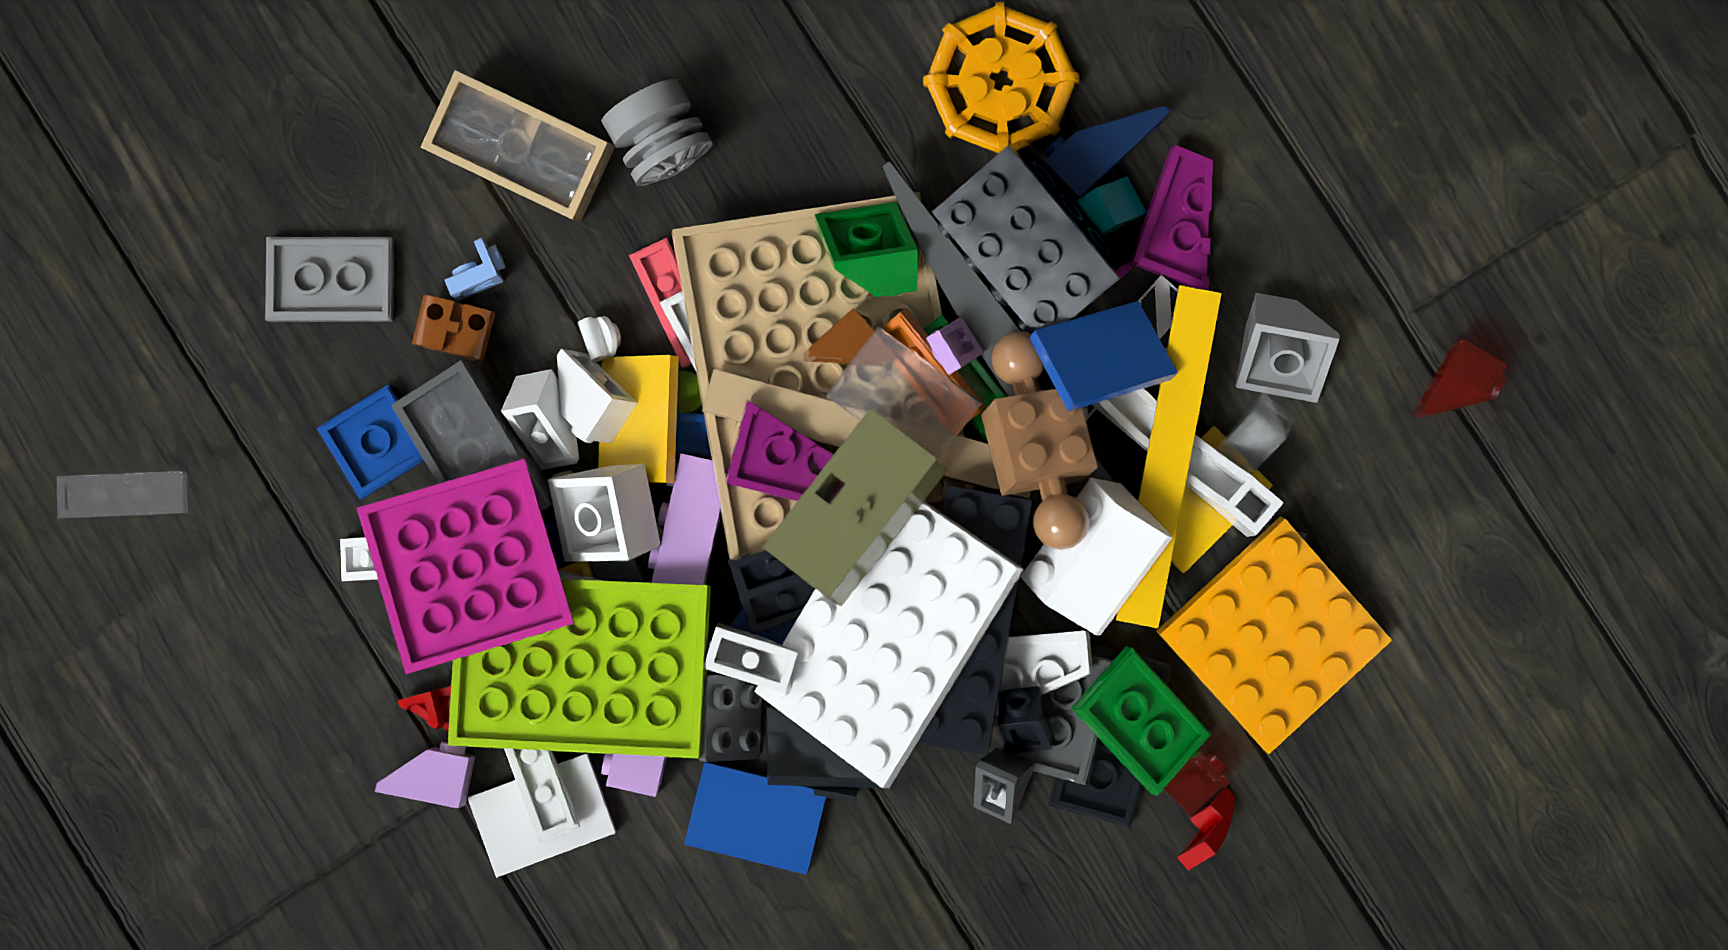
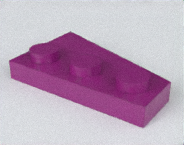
[1129,145,1213,291]

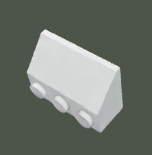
[1020,478,1173,636]

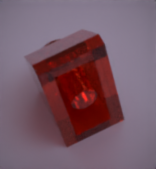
[1412,339,1507,419]

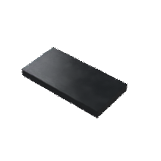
[1048,643,1173,828]

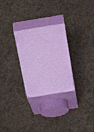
[375,741,476,808]

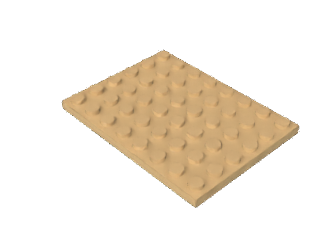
[672,192,974,559]

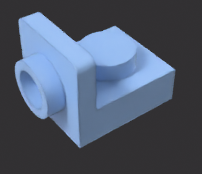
[444,238,506,301]

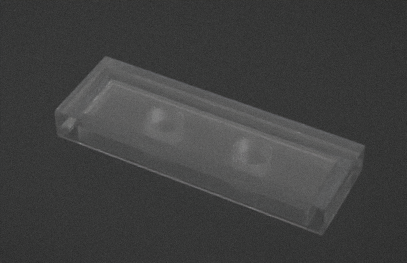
[57,471,188,519]

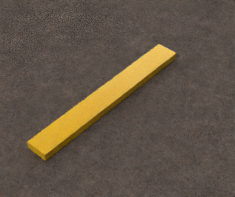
[1116,285,1222,628]

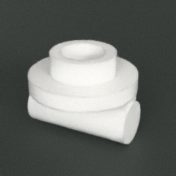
[578,316,621,362]

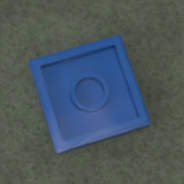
[317,385,425,500]

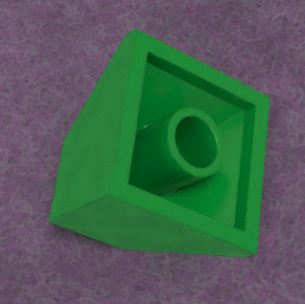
[814,202,918,297]

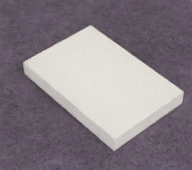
[468,753,617,877]

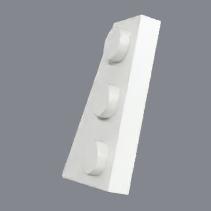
[996,631,1093,716]

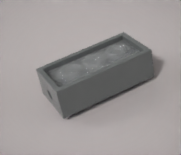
[391,360,554,516]

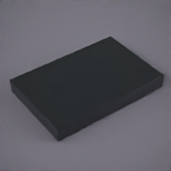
[765,708,898,788]

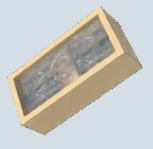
[420,70,615,221]

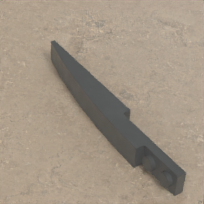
[883,161,1114,482]

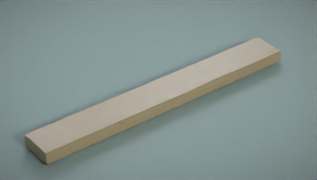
[702,369,1031,499]

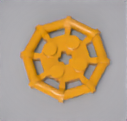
[923,2,1079,154]

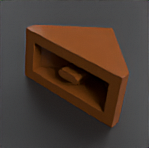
[803,308,894,366]

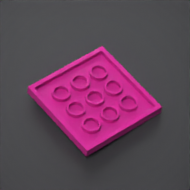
[357,459,574,674]

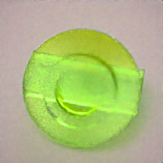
[677,371,702,413]

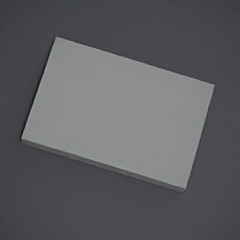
[265,237,394,322]

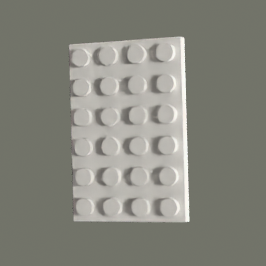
[754,501,1023,788]

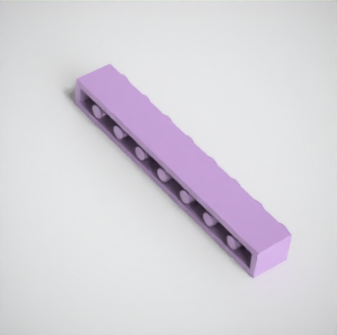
[601,454,722,797]

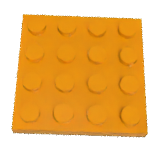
[1156,517,1392,754]

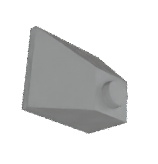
[1235,293,1340,403]

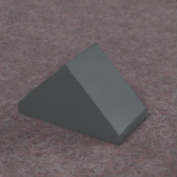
[973,747,1035,824]

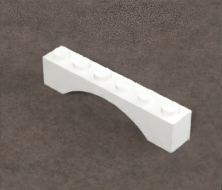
[1092,388,1283,537]

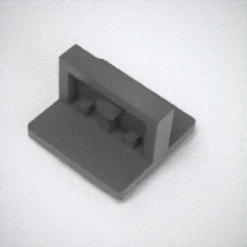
[699,673,763,762]

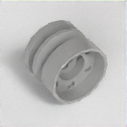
[601,79,713,186]

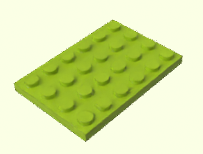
[448,579,711,758]

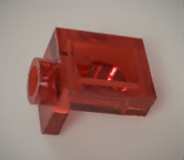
[1164,751,1230,816]

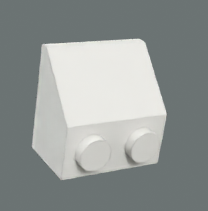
[548,464,661,561]

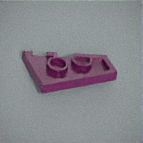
[725,399,845,504]

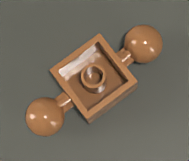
[981,331,1098,550]

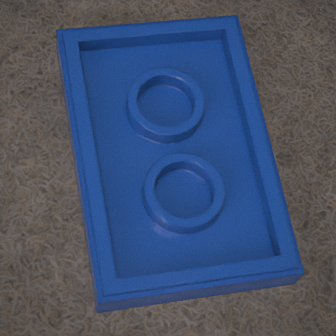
[1029,301,1178,411]
[684,762,826,875]

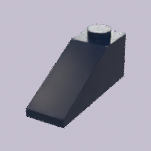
[1044,106,1171,200]

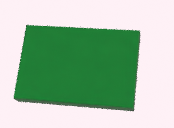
[1071,646,1211,796]

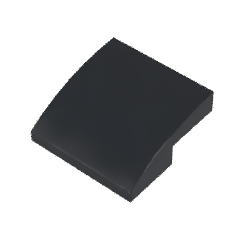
[728,548,815,634]

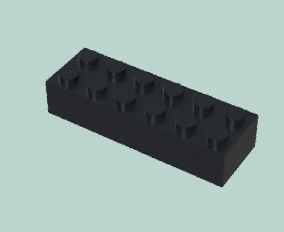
[917,486,1033,756]

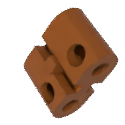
[411,295,495,362]

